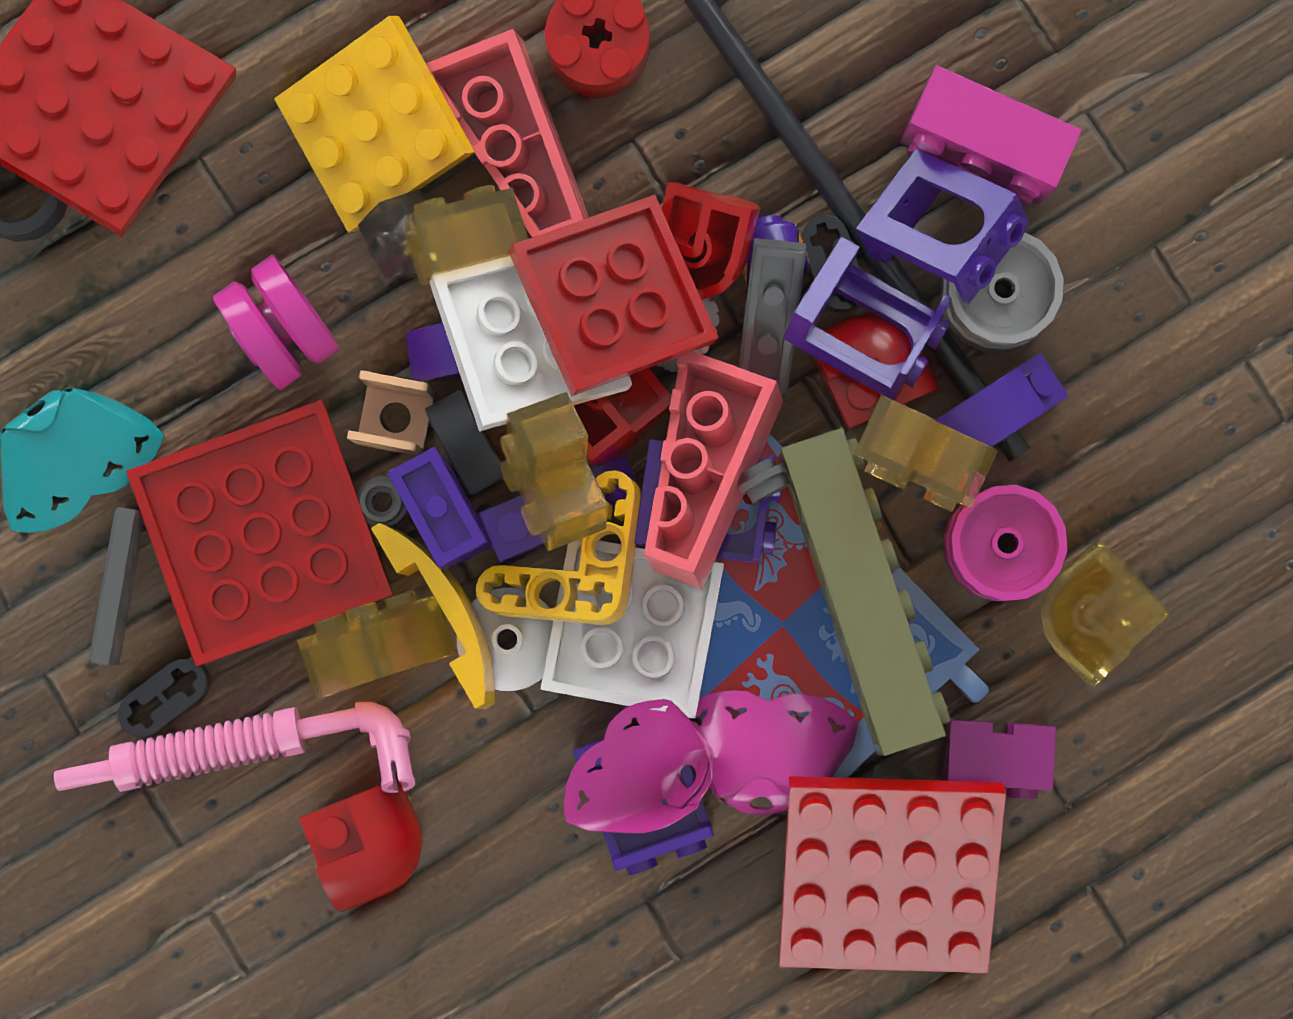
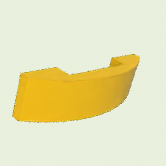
[371,523,495,710]

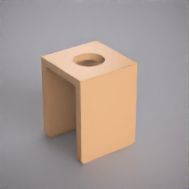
[347,371,435,456]

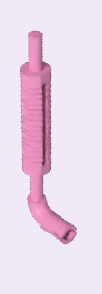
[54,702,415,793]

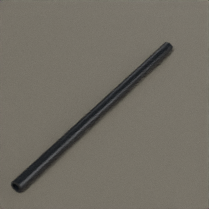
[684,0,1030,462]

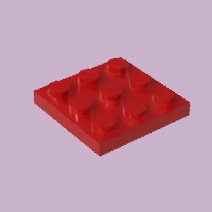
[508,195,718,397]

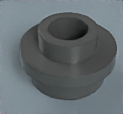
[738,458,790,504]
[357,476,407,527]

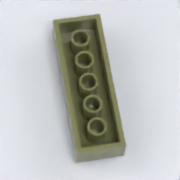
[778,428,950,756]

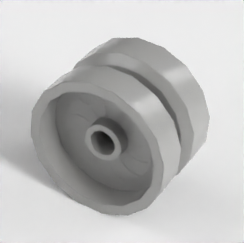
[940,233,1064,353]

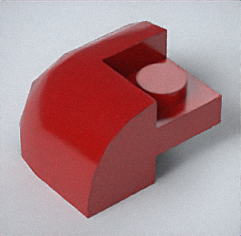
[662,182,760,300]
[811,312,940,430]
[554,368,671,465]
[299,777,423,913]

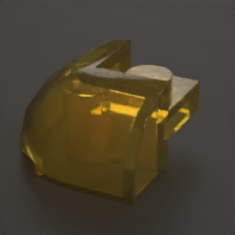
[1041,540,1170,689]

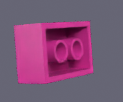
[900,65,1082,207]

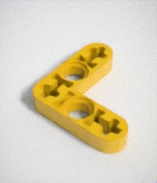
[476,470,641,625]

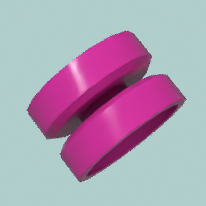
[212,254,340,391]
[943,485,1068,601]

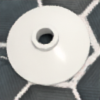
[457,588,553,691]

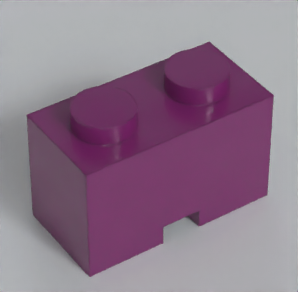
[941,719,1056,799]

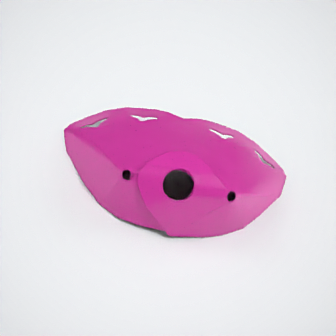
[689,690,859,816]
[564,699,712,833]

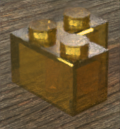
[402,185,528,286]
[500,392,608,551]
[854,395,998,512]
[297,591,457,700]

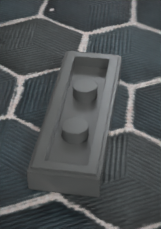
[738,238,806,396]
[89,507,144,666]

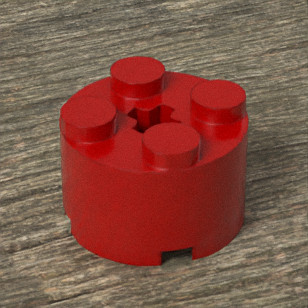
[545,0,649,98]

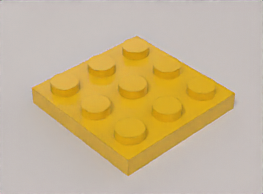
[274,16,475,233]

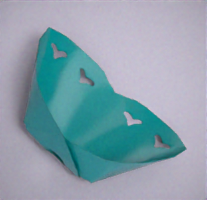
[0,388,164,533]

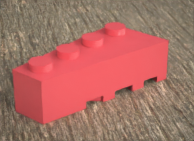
[426,29,589,237]
[644,351,784,589]

